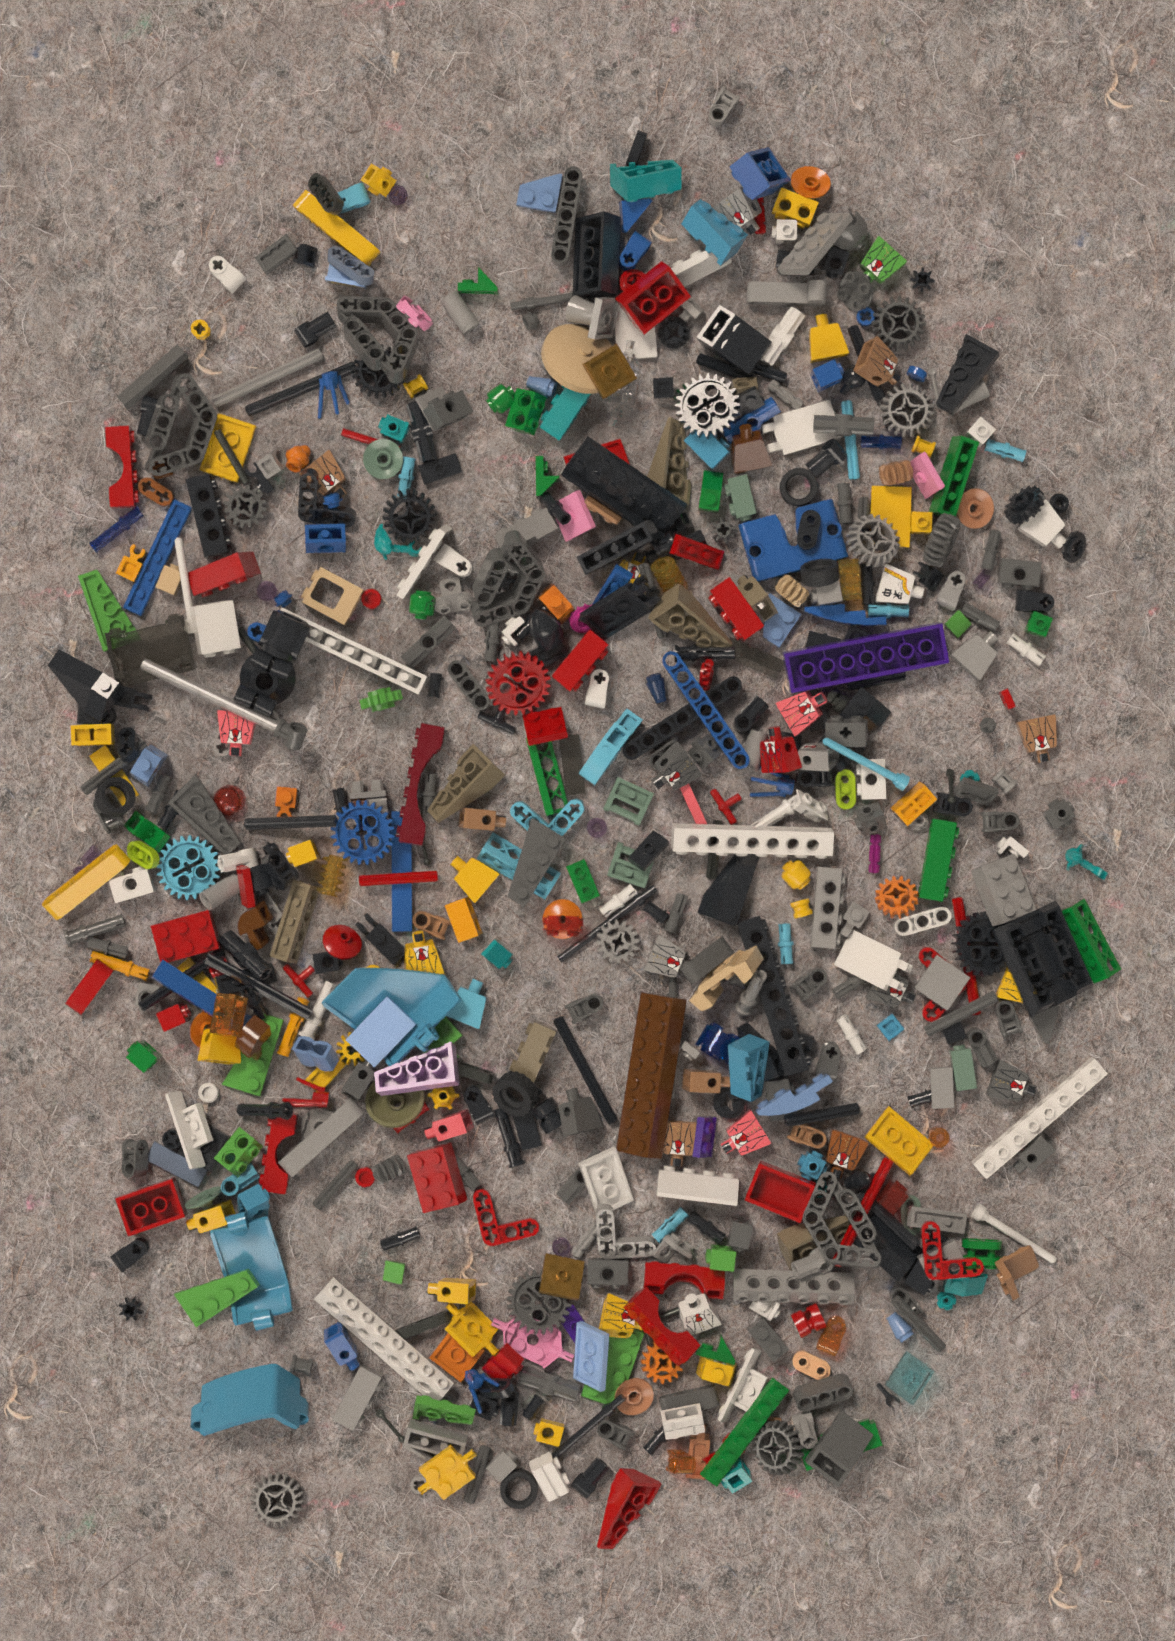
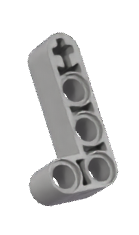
[746,280,827,306]

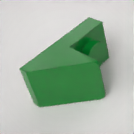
[457,267,498,295]
[535,456,560,498]
[695,1334,735,1365]

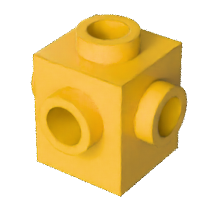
[361,163,397,197]

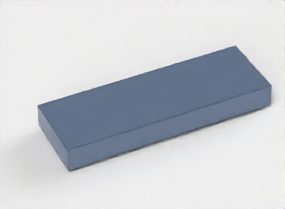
[148,1141,207,1187]

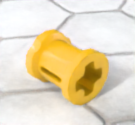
[191,319,211,340]
[403,374,428,399]
[911,436,936,459]

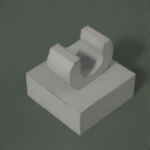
[680,297,705,322]

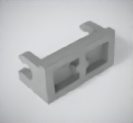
[930,1066,954,1109]

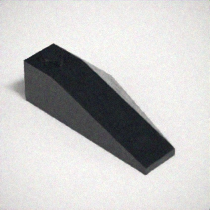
[48,649,124,722]
[817,687,891,755]
[697,853,759,926]

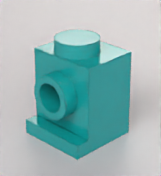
[378,414,410,443]
[721,1457,753,1494]

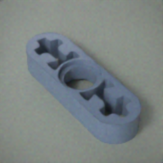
[327,246,374,286]

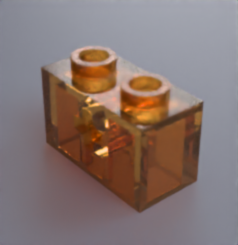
[210,993,248,1038]

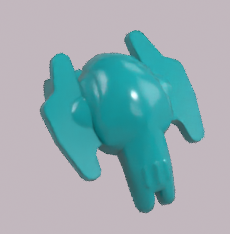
[374,523,422,560]
[1065,844,1108,880]

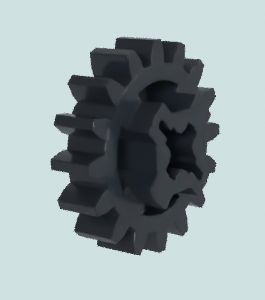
[1004,485,1046,525]

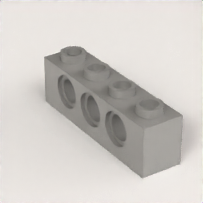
[810,867,845,949]

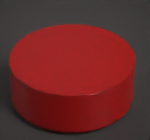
[361,589,382,609]
[355,1167,375,1187]

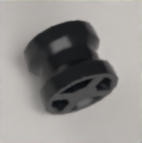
[162,1128,181,1149]

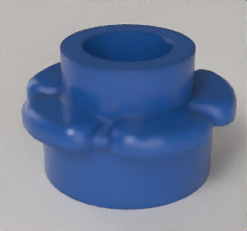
[323,493,343,508]
[274,590,292,608]

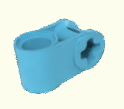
[331,183,371,214]

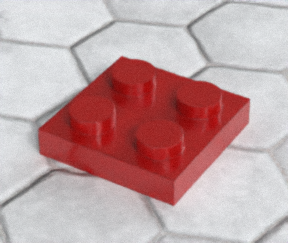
[522,707,568,746]

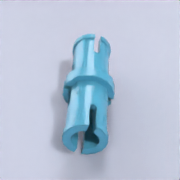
[984,438,1027,463]
[397,456,416,496]
[868,603,909,619]
[778,923,794,964]
[652,1207,689,1243]

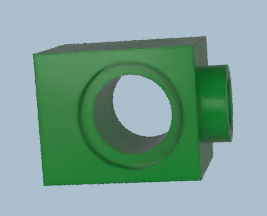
[1024,611,1053,638]

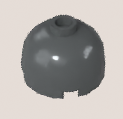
[833,211,868,251]

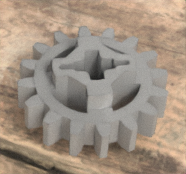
[595,919,639,963]

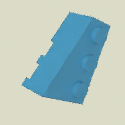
[681,199,748,266]
[728,1034,770,1102]

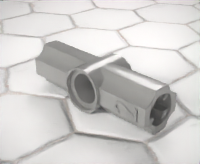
[791,1244,852,1279]

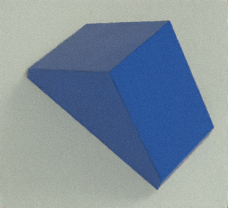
[619,198,652,233]

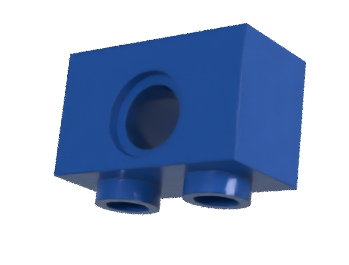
[810,359,844,393]
[305,524,346,553]

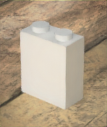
[190,600,241,658]

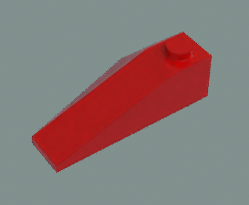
[597,1468,661,1549]

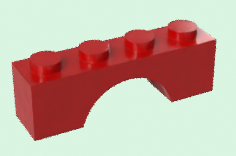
[105,425,139,509]
[259,1113,298,1194]
[643,1261,725,1299]
[623,1286,700,1366]

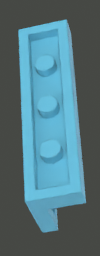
[477,832,561,900]

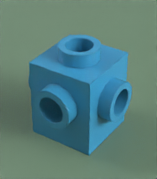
[797,1150,828,1181]

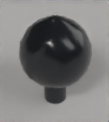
[839,365,866,396]

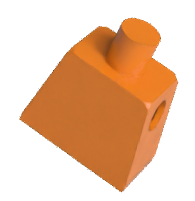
[536,583,575,625]

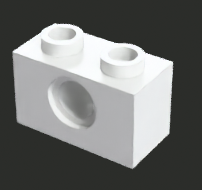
[856,759,886,800]
[109,866,156,903]

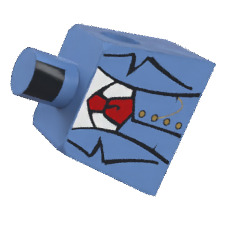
[130,745,168,787]

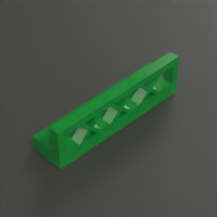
[526,738,568,816]
[1061,898,1121,984]

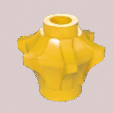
[428,1086,459,1110]

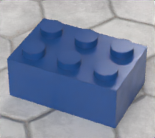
[729,147,791,200]

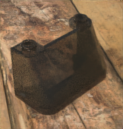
[104,614,197,687]

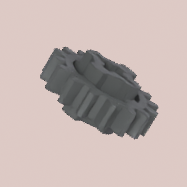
[224,485,268,529]

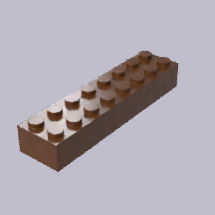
[616,992,687,1159]

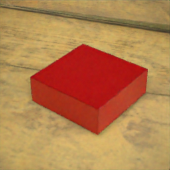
[999,688,1016,710]

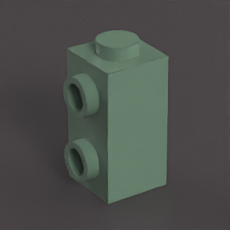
[724,474,756,522]
[949,1044,977,1091]

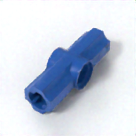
[724,396,781,444]

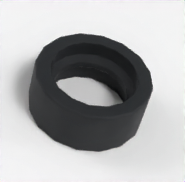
[779,468,818,507]
[800,559,840,587]
[95,777,136,817]
[500,1469,538,1509]

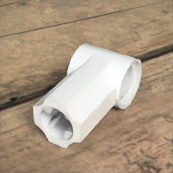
[217,847,259,873]

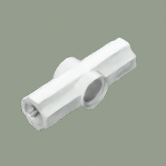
[760,307,805,367]

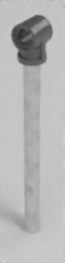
[140,658,308,750]

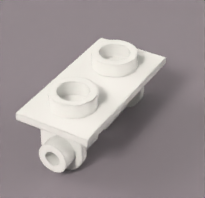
[789,789,829,822]

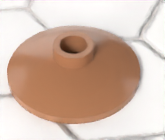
[957,488,994,529]
[614,1378,654,1415]

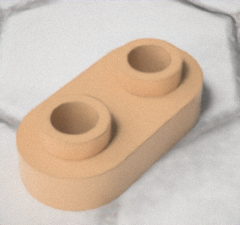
[792,1350,831,1380]

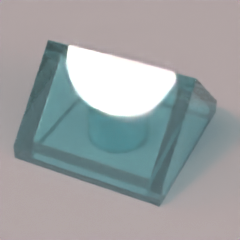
[885,1351,935,1405]

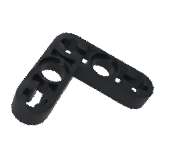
[298,468,357,527]

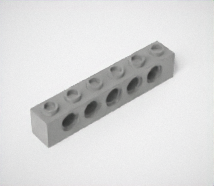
[733,1269,855,1305]

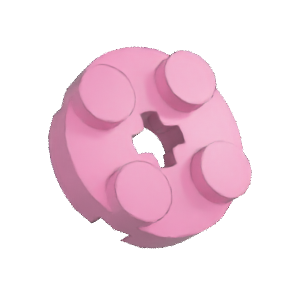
[396,295,433,331]

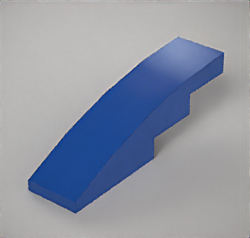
[803,604,887,626]

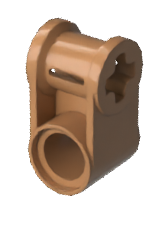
[413,910,451,940]
[787,1124,827,1148]

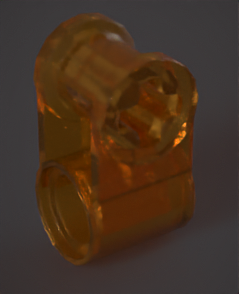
[816,1315,846,1357]
[665,1449,696,1474]

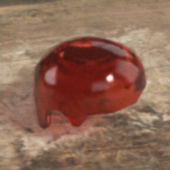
[213,784,246,816]

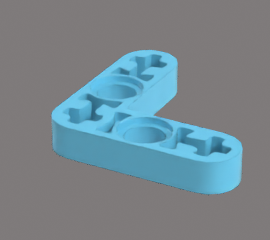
[510,798,585,836]

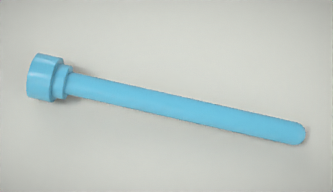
[823,738,910,791]

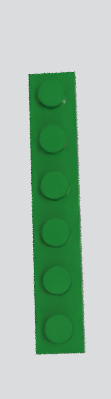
[700,1377,789,1487]

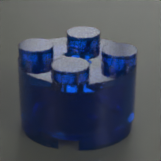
[695,1022,740,1065]

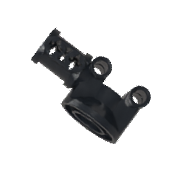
[233,610,311,717]

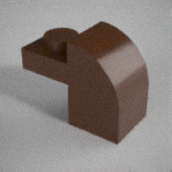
[237,901,273,950]
[235,1015,271,1061]

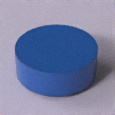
[906,366,927,382]

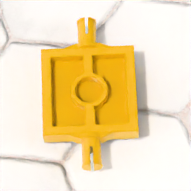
[444,1302,499,1357]
[418,1445,477,1500]

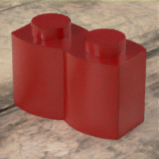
[481,1343,524,1379]

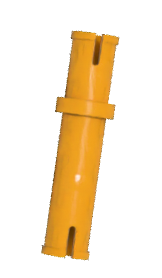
[89,950,151,981]
[277,996,310,1057]

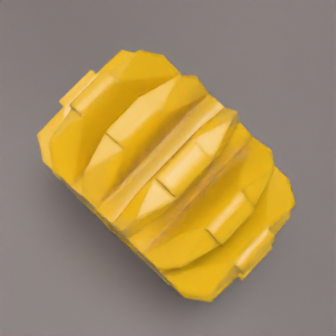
[336,1032,365,1066]

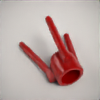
[282,1077,330,1108]

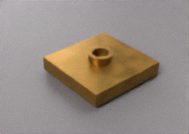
[582,344,638,399]
[539,1253,585,1301]

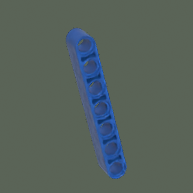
[662,651,750,769]

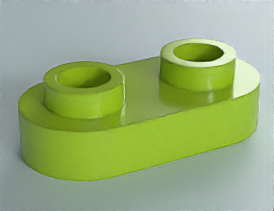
[835,769,856,809]
[127,840,160,869]

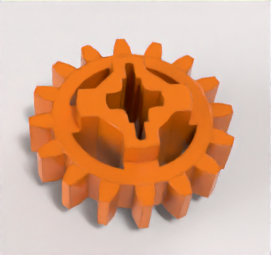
[875,876,919,919]
[640,1341,684,1384]

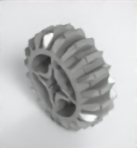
[880,383,934,438]
[846,514,900,568]
[249,1472,304,1527]

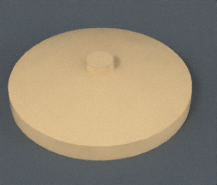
[541,324,613,394]

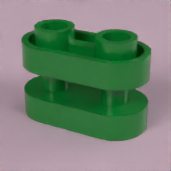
[962,1238,1002,1269]

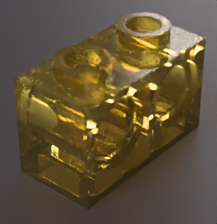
[837,559,862,602]

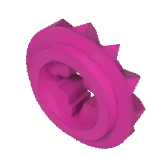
[569,603,592,633]

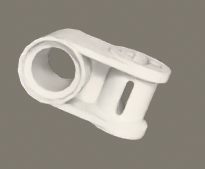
[209,256,246,294]
[433,543,473,577]
[585,669,609,708]

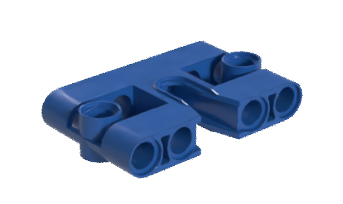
[738,499,849,583]

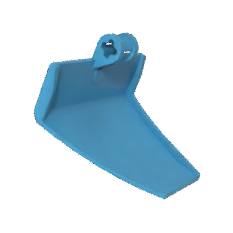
[322,968,461,1066]

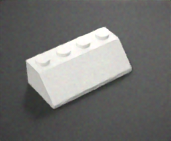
[656,1165,739,1206]

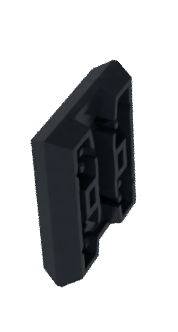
[993,901,1093,1018]

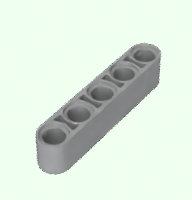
[278,1097,365,1178]

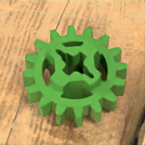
[359,687,403,712]

